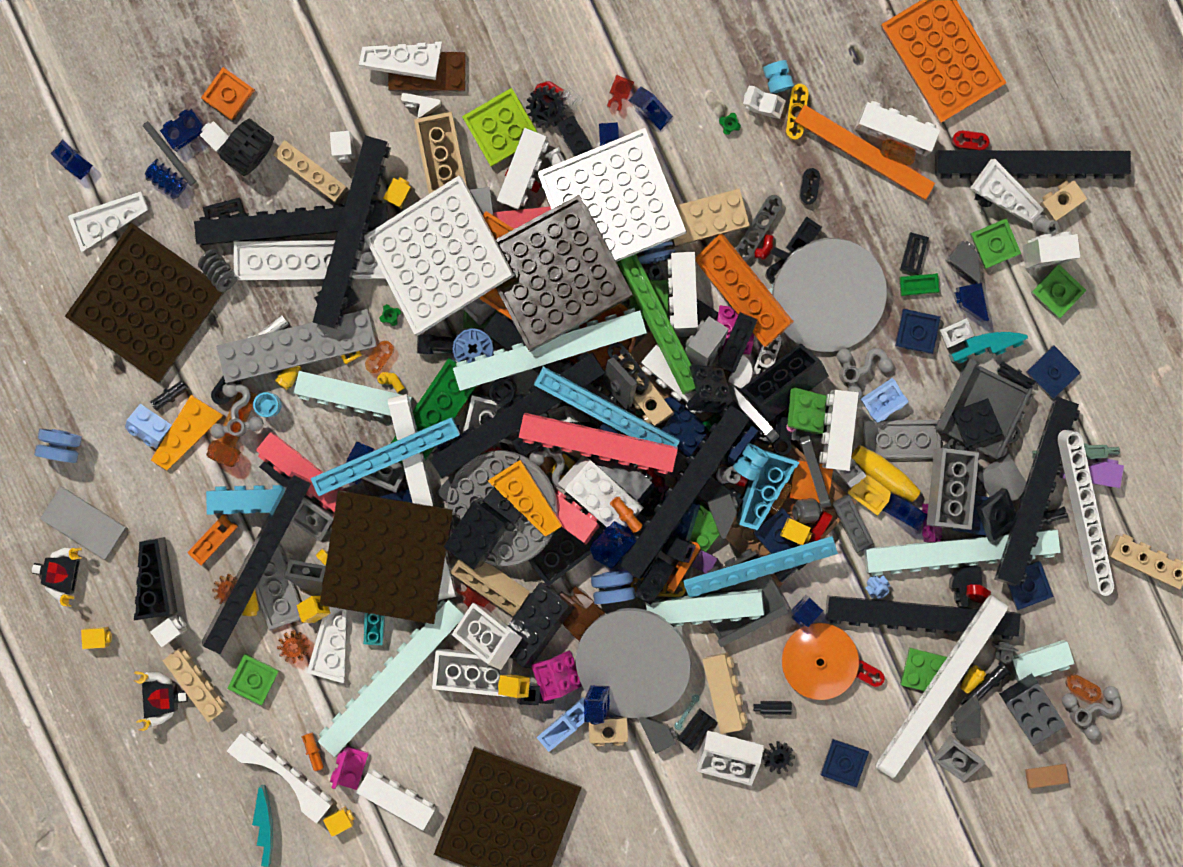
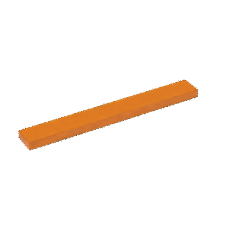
[794,104,935,200]

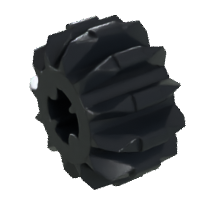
[762,741,795,774]

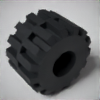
[220,118,274,176]

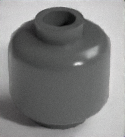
[792,498,822,524]

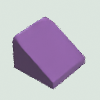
[692,549,718,574]

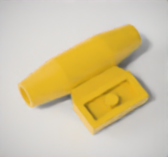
[847,445,921,516]

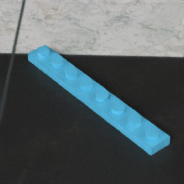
[534,367,680,447]
[311,417,460,496]
[683,536,838,598]

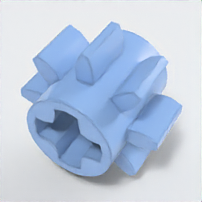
[865,575,891,599]

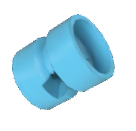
[763,60,794,94]
[253,392,282,417]
[733,443,769,480]

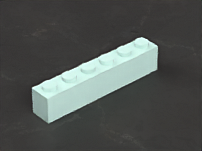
[294,371,413,420]
[646,589,765,626]

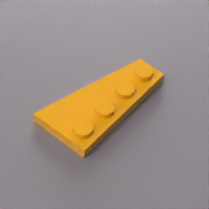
[151,395,225,470]
[488,460,563,537]

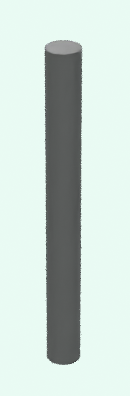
[142,121,196,186]

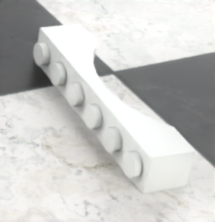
[227,731,333,824]

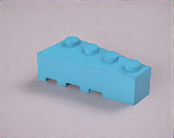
[736,449,800,530]
[206,485,283,515]

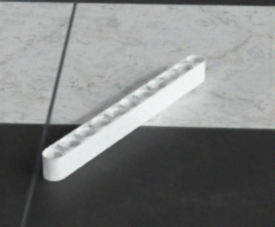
[388,394,457,601]
[876,595,1008,778]

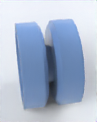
[34,428,82,463]
[591,571,636,604]

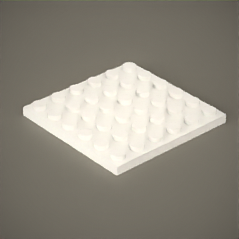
[538,128,687,262]
[364,176,514,336]

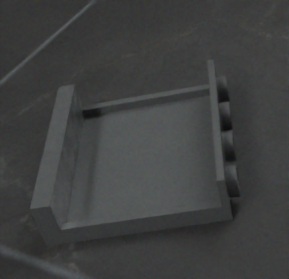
[934,358,1033,460]
[698,548,790,647]

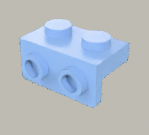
[861,378,909,423]
[125,404,172,449]

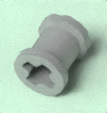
[1032,215,1058,236]
[716,466,741,484]

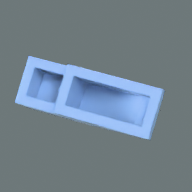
[536,697,596,752]

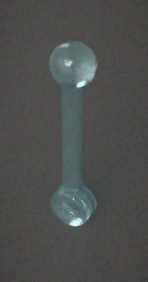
[674,695,699,730]

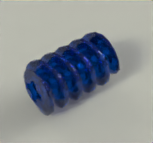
[145,158,188,200]

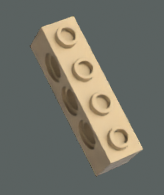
[273,140,348,204]
[617,350,674,427]

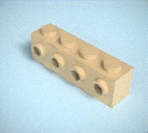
[1107,534,1183,589]
[450,559,530,616]
[162,647,227,722]
[702,652,748,734]

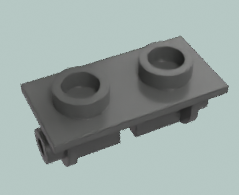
[992,641,1019,664]

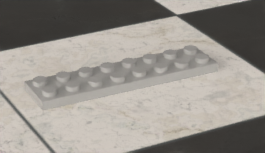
[216,309,377,384]

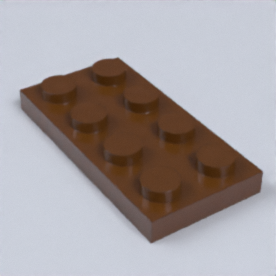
[388,52,466,92]

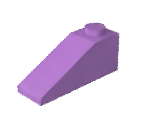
[1059,459,1124,488]

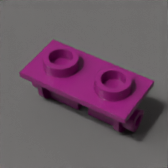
[921,504,943,542]

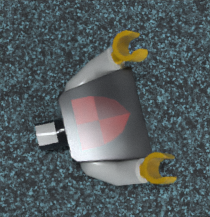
[32,548,82,607]
[133,671,188,731]

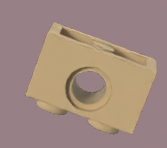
[1039,180,1087,221]
[589,716,628,746]

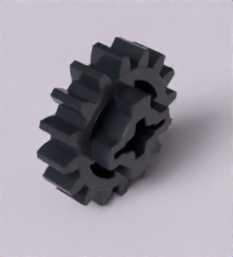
[526,85,568,128]

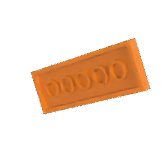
[695,234,794,347]

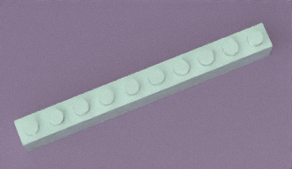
[453,308,647,391]
[864,529,1060,576]
[317,599,465,757]

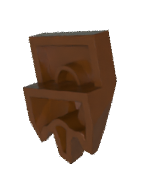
[560,586,606,642]

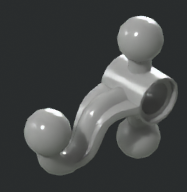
[837,348,893,400]
[210,382,264,439]
[529,446,565,489]
[1062,686,1121,739]

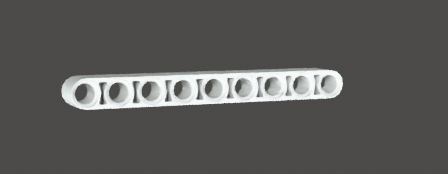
[1058,430,1114,596]

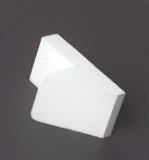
[401,93,442,119]
[939,318,974,348]

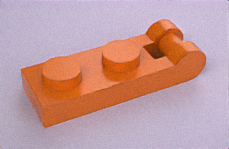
[187,514,239,566]
[666,542,700,594]

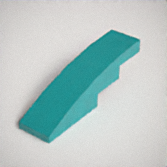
[252,784,273,867]

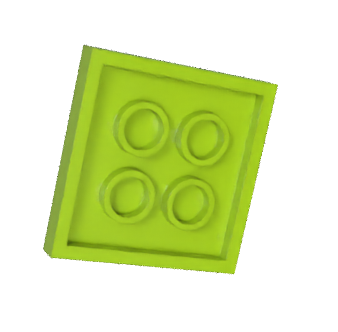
[462,88,538,167]

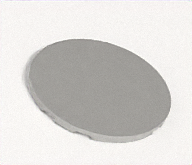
[772,238,887,352]
[447,450,558,566]
[576,608,691,718]

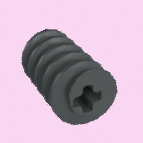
[198,249,238,292]

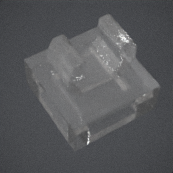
[560,87,583,114]

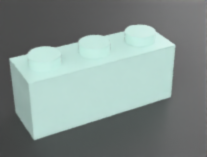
[1010,640,1075,681]

